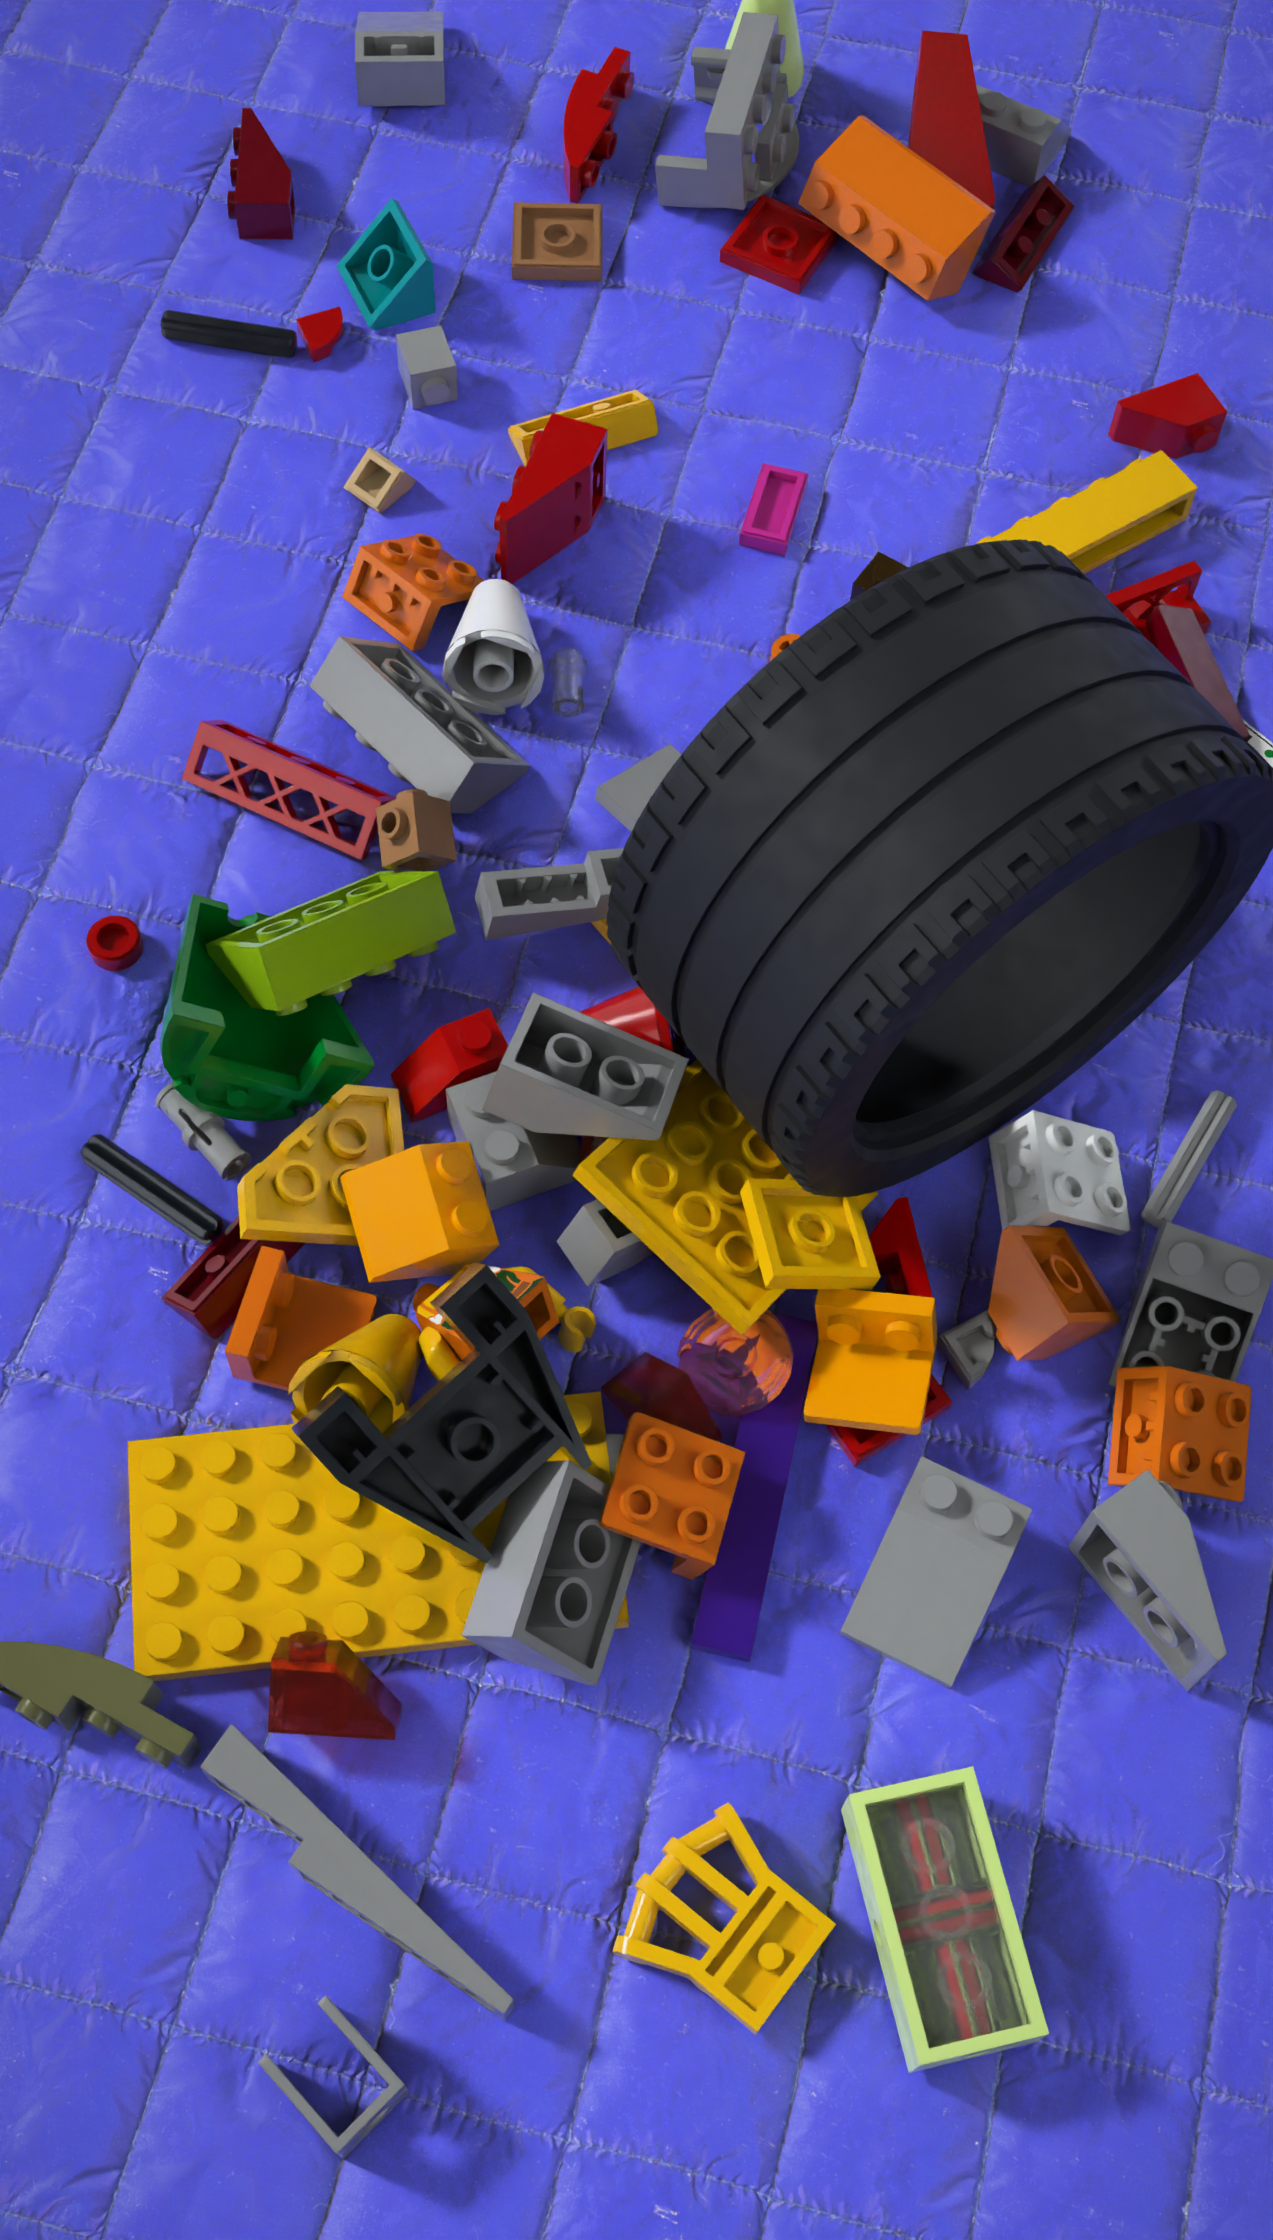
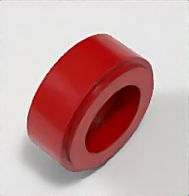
[86,916,143,971]

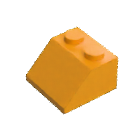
[340,1141,500,1283]

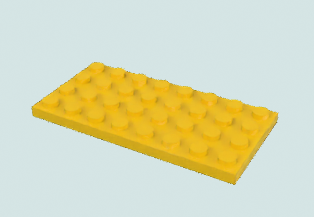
[128,1391,629,1681]

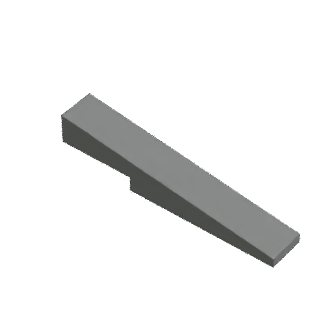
[474,848,624,941]
[200,1724,514,2021]

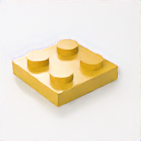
[740,1178,881,1290]

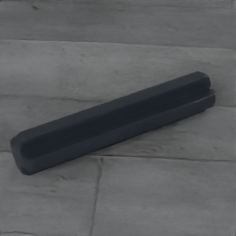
[161,310,297,358]
[80,1134,224,1246]

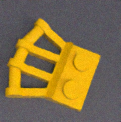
[612,1802,836,2035]

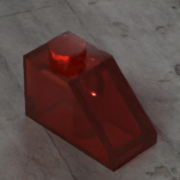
[268,1631,402,1740]

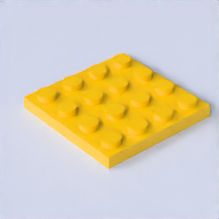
[572,1059,879,1336]

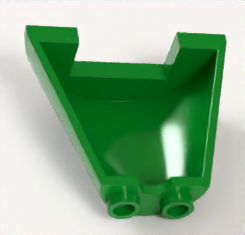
[160,894,374,1121]

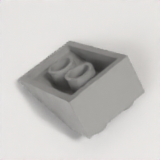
[482,992,689,1140]
[839,1456,1033,1689]
[1068,1469,1227,1692]

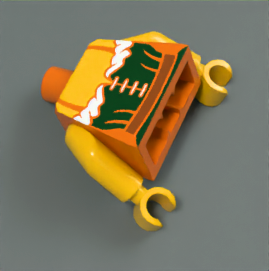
[413,1263,596,1382]

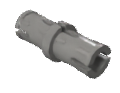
[155,1082,251,1181]

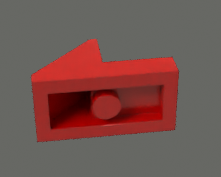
[869,1197,933,1297]

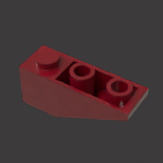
[227,108,296,240]

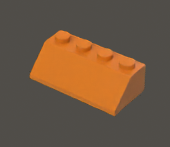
[798,115,996,301]

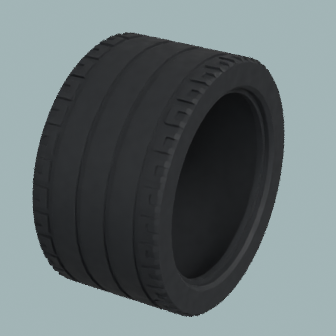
[606,539,1273,1197]

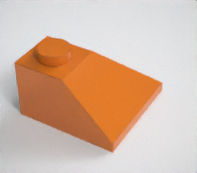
[988,1225,1122,1361]

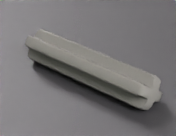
[1141,1090,1237,1229]

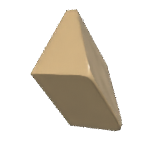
[343,447,417,514]

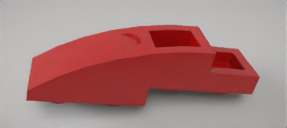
[563,47,635,204]

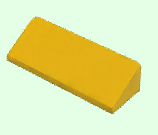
[508,390,658,466]

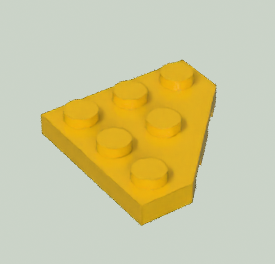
[237,1084,404,1246]

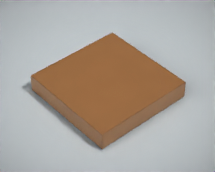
[512,202,602,281]

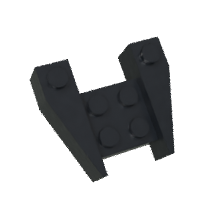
[292,1262,592,1563]

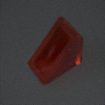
[601,1352,722,1442]

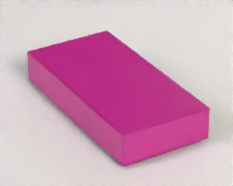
[739,463,809,556]

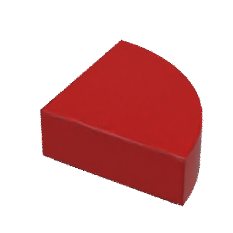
[296,306,344,363]

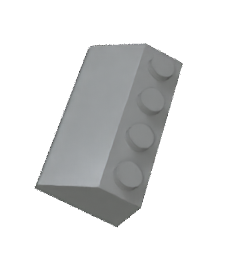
[309,636,531,814]

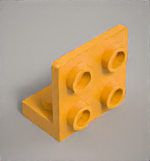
[803,1289,937,1435]

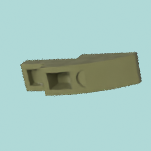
[0,1642,202,1770]

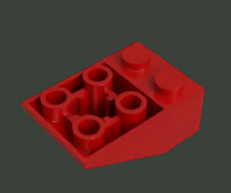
[494,413,608,584]

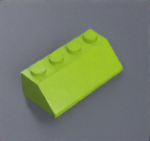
[205,871,457,1016]

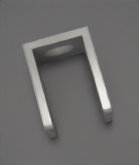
[258,1995,409,2160]

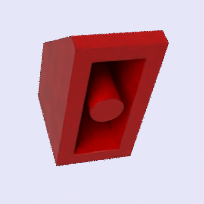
[1108,373,1227,459]
[390,1008,509,1123]

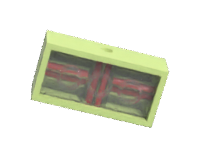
[841,1766,1049,2073]

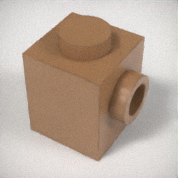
[376,789,457,871]

